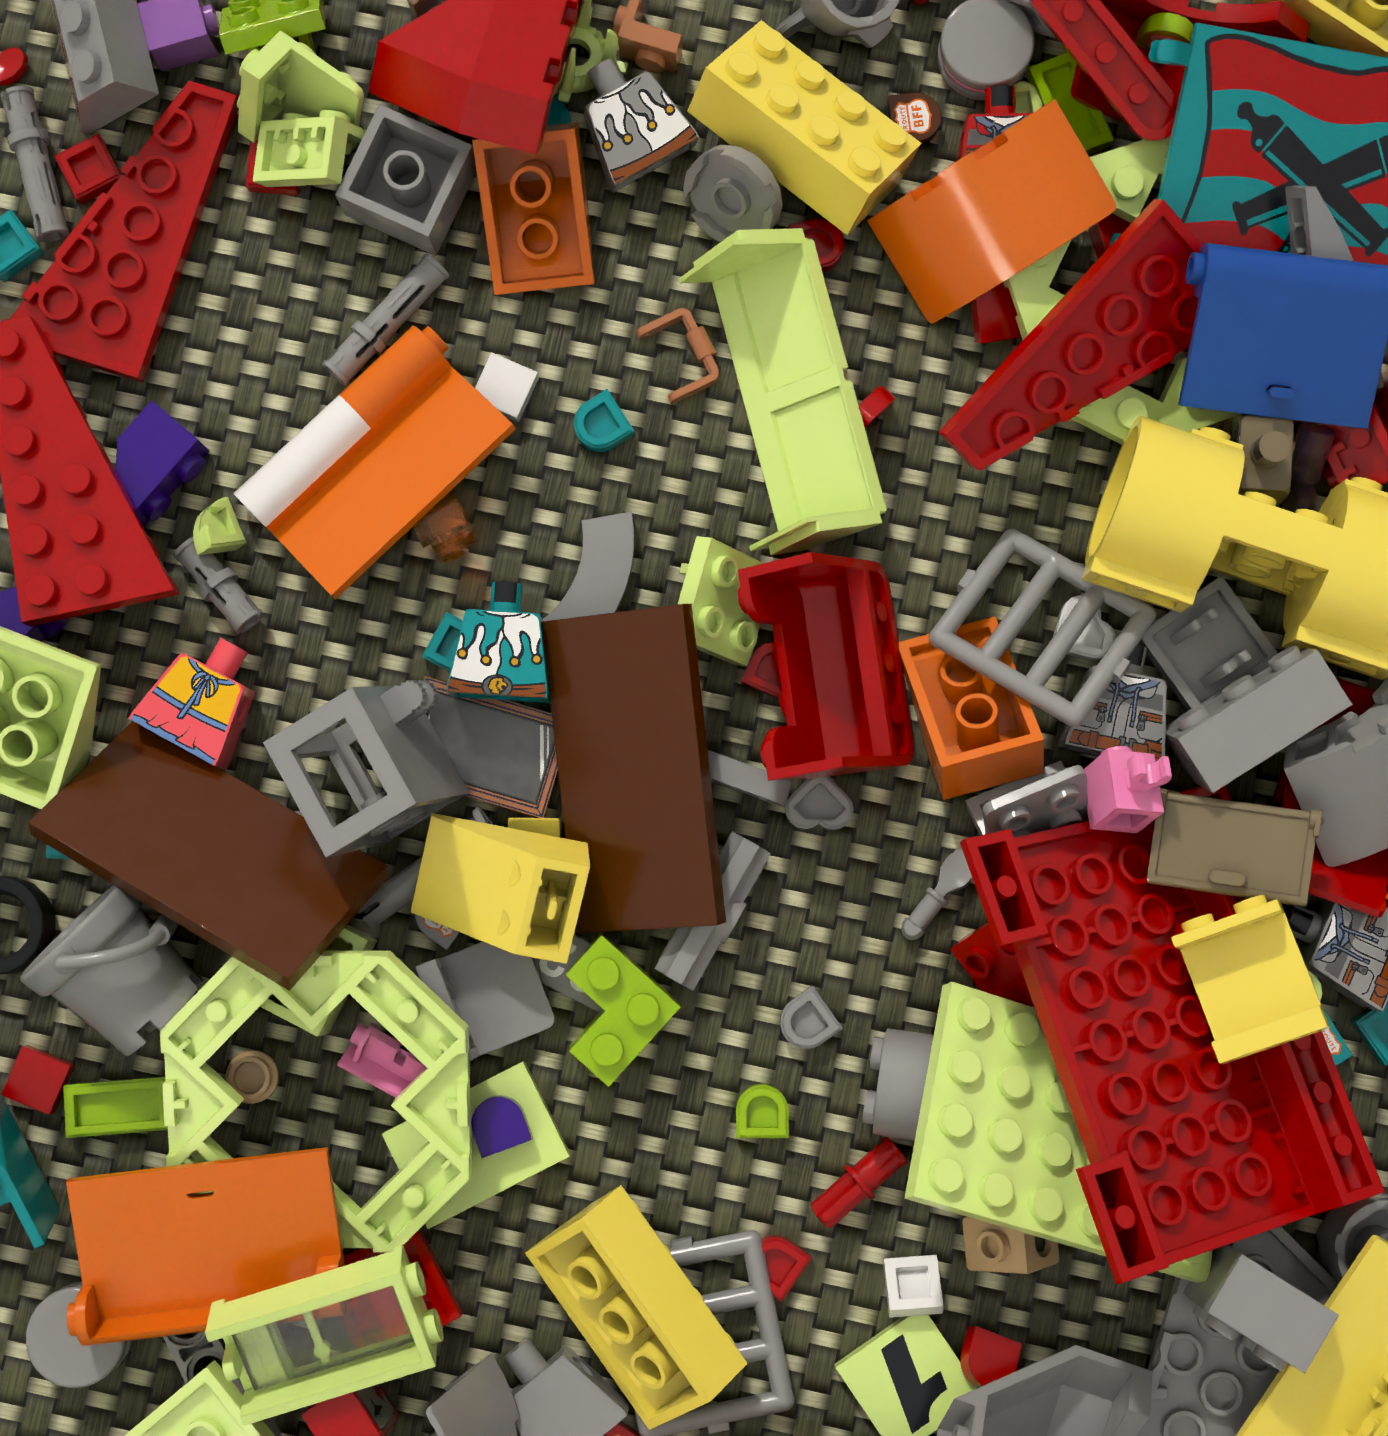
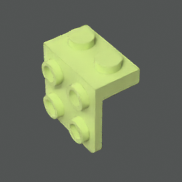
[237,30,364,155]

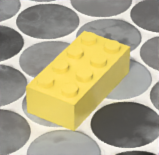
[687,20,922,235]

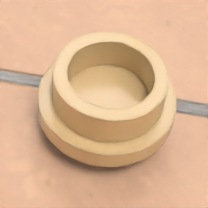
[225,1050,279,1104]

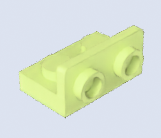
[253,110,366,187]

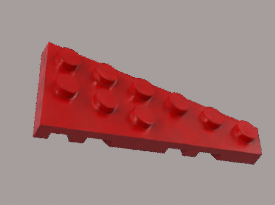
[3,81,239,383]
[938,199,1202,471]
[0,316,180,627]

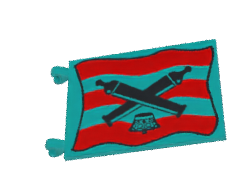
[1110,23,1388,265]

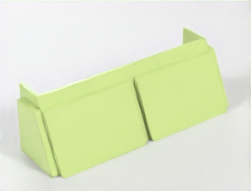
[678,228,887,555]

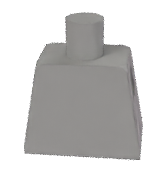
[503,1338,630,1436]

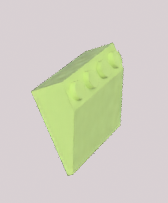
[0,626,101,809]

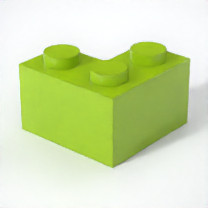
[566,932,681,1087]

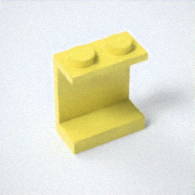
[1171,895,1331,1064]

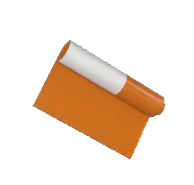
[234,325,516,600]

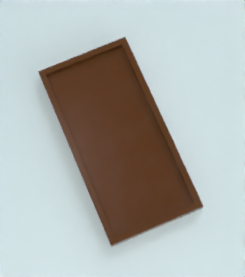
[542,604,726,933]
[28,721,388,991]

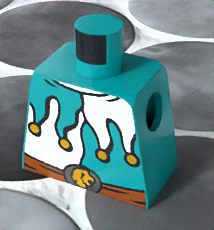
[447,581,551,703]

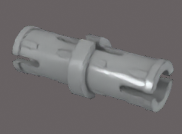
[174,537,264,634]

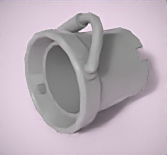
[20,885,203,1056]

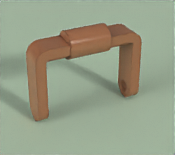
[636,308,719,404]

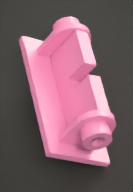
[337,1023,426,1098]

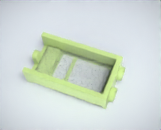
[205,1244,444,1426]

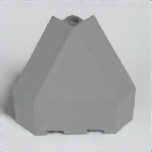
[936,1345,1153,1436]

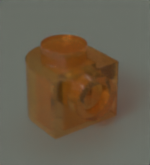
[413,489,478,562]

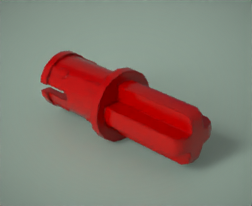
[810,1137,908,1228]

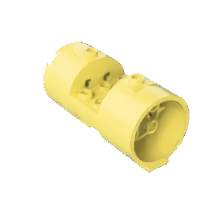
[1081,416,1388,680]

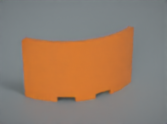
[867,99,1116,324]

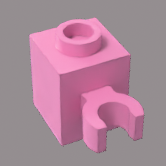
[1083,746,1172,833]

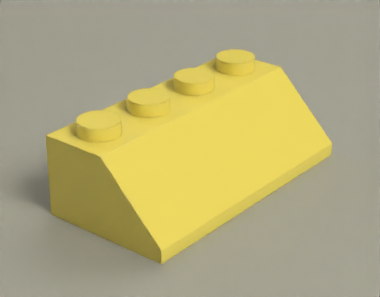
[525,1185,748,1430]

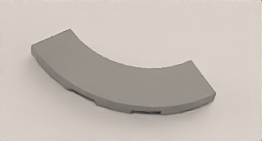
[543,511,635,621]

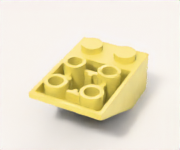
[410,813,590,964]

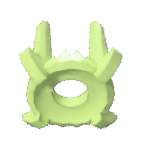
[558,0,628,104]

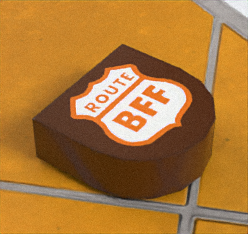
[886,92,941,146]

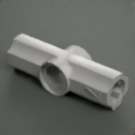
[655,831,771,991]

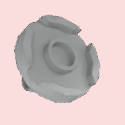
[683,145,783,242]

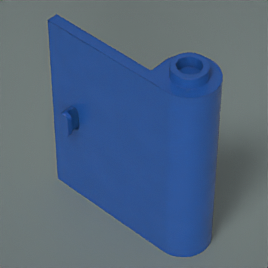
[1178,243,1388,429]

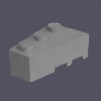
[1165,645,1353,793]

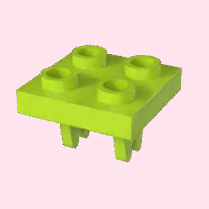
[219,0,326,55]

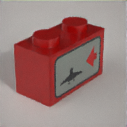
[301,1384,400,1436]

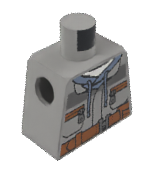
[1057,644,1167,761]
[1285,898,1388,1011]

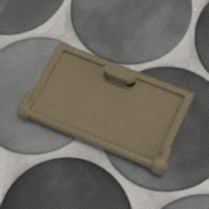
[1147,788,1324,907]

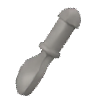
[901,848,973,940]

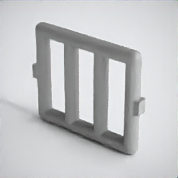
[929,529,1156,727]
[634,1230,795,1436]

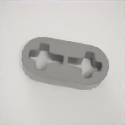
[708,750,793,807]

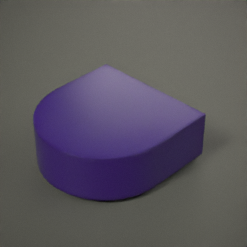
[471,1095,533,1158]

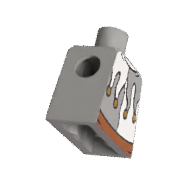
[584,58,699,193]

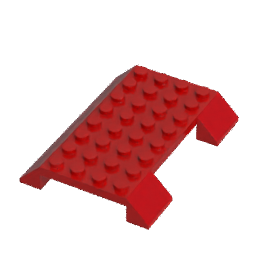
[960,785,1385,1285]

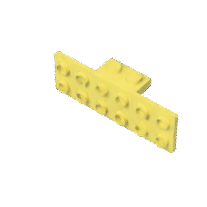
[1236,1235,1388,1436]

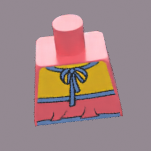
[128,637,255,770]

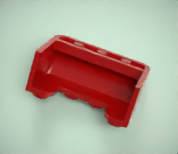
[738,552,914,781]

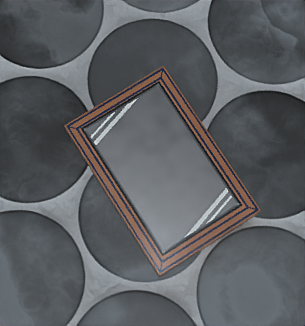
[424,676,558,818]

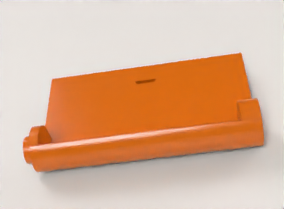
[66,1147,347,1346]

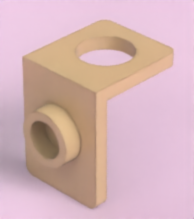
[962,1217,1059,1274]

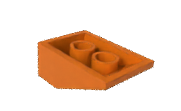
[472,122,595,295]
[898,616,1044,800]

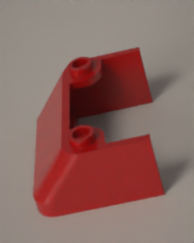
[1029,0,1271,141]

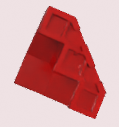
[369,0,582,154]

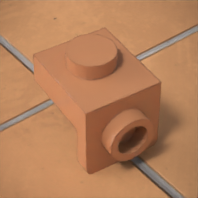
[612,0,683,74]

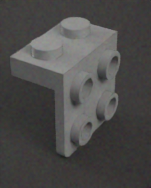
[965,760,1089,837]
[415,942,555,1061]

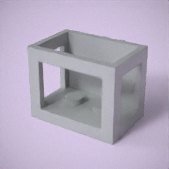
[263,680,470,858]

